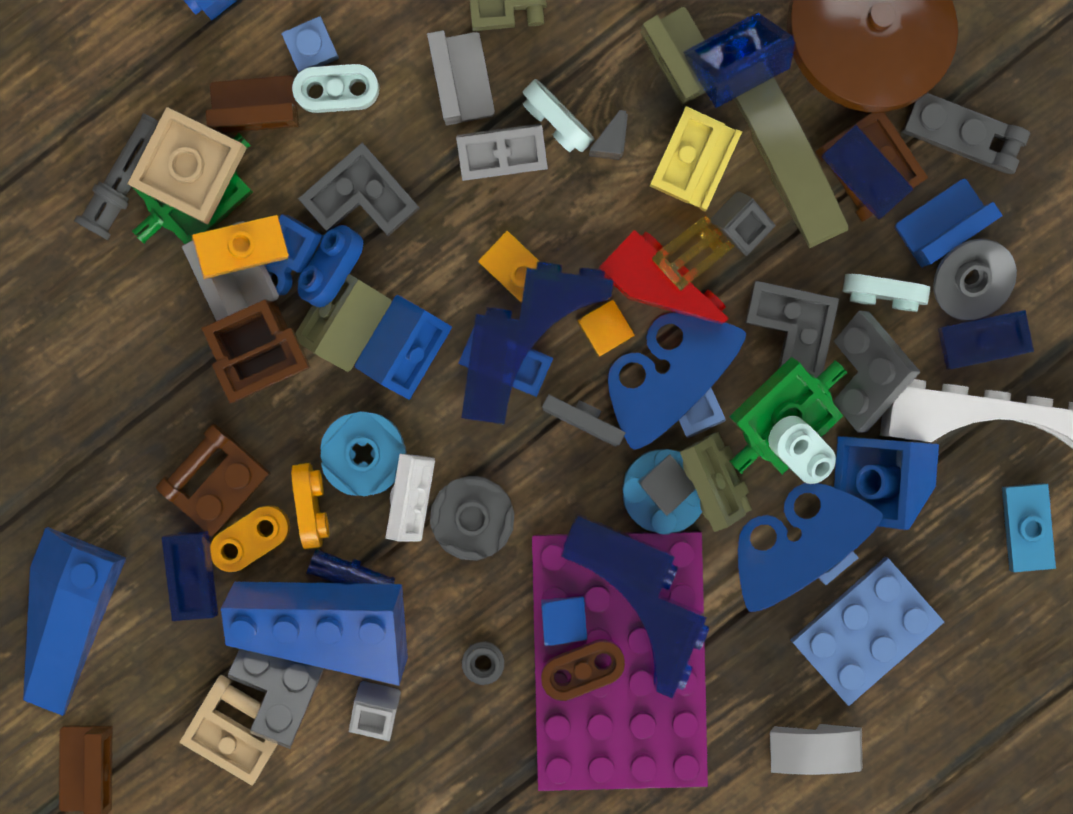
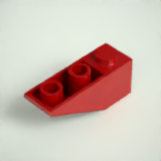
[597,230,729,324]

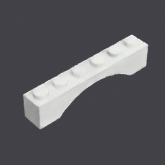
[880,379,1073,449]

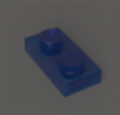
[821,125,913,220]
[938,310,1034,370]
[162,531,218,621]

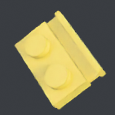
[650,106,742,211]

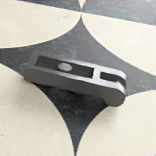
[901,93,1031,174]

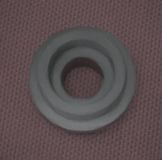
[462,641,504,685]

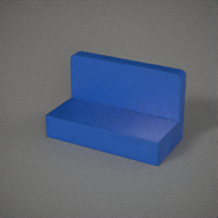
[895,179,1003,267]
[355,295,452,400]

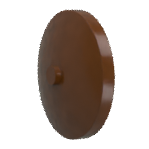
[787,0,958,112]

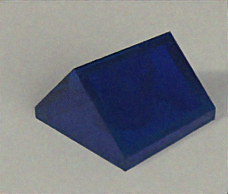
[684,12,795,108]

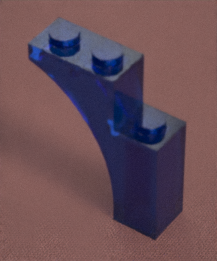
[461,262,614,424]
[560,513,709,699]

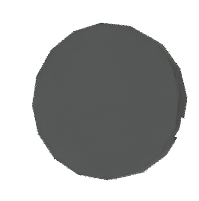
[430,476,515,561]

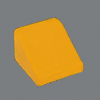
[577,300,635,357]

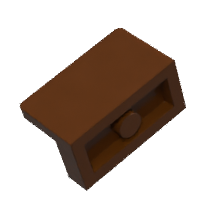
[206,75,299,134]
[59,725,112,814]

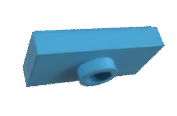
[1002,483,1056,573]

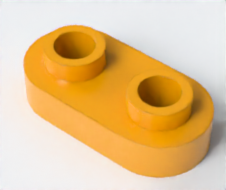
[291,463,330,550]
[210,505,290,572]

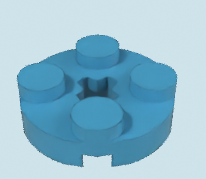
[320,411,407,496]
[622,449,702,535]

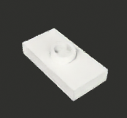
[385,454,435,541]

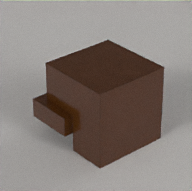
[202,299,311,404]

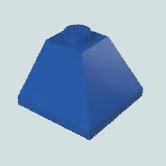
[834,436,939,530]

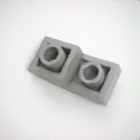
[770,724,863,775]

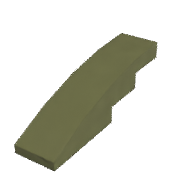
[732,71,848,248]

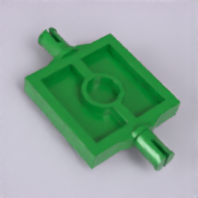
[132,132,253,245]
[729,357,847,475]

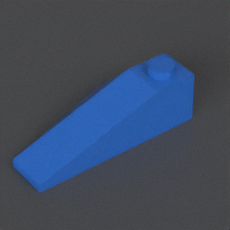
[23,527,126,716]

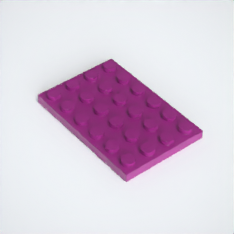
[532,531,708,791]

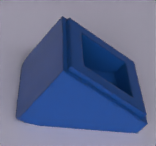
[541,596,587,646]

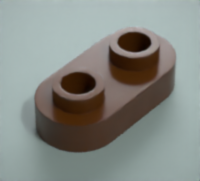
[541,639,625,701]

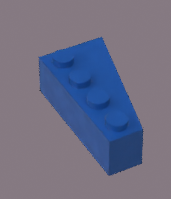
[221,582,408,686]

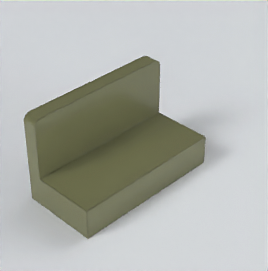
[640,7,725,106]
[295,274,392,372]

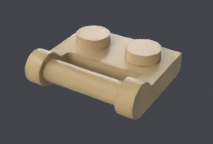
[179,675,278,786]

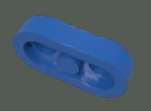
[298,225,363,308]

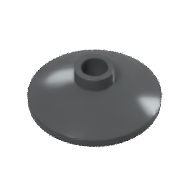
[933,239,1017,320]

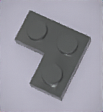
[298,142,420,236]
[745,281,839,378]
[833,311,920,432]
[228,649,324,749]

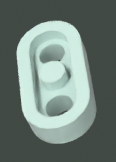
[292,64,379,113]
[523,79,595,152]
[843,274,931,312]
[768,416,836,484]

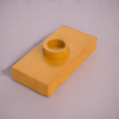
[192,215,289,279]
[478,231,569,321]

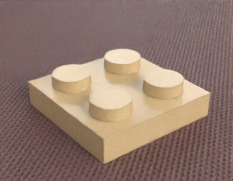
[128,107,247,225]

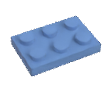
[791,557,944,706]

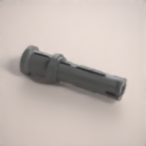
[73,113,159,240]

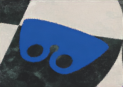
[608,313,746,450]
[738,483,883,612]

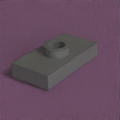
[542,394,626,447]

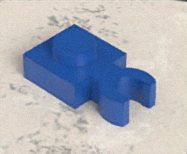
[265,214,323,295]

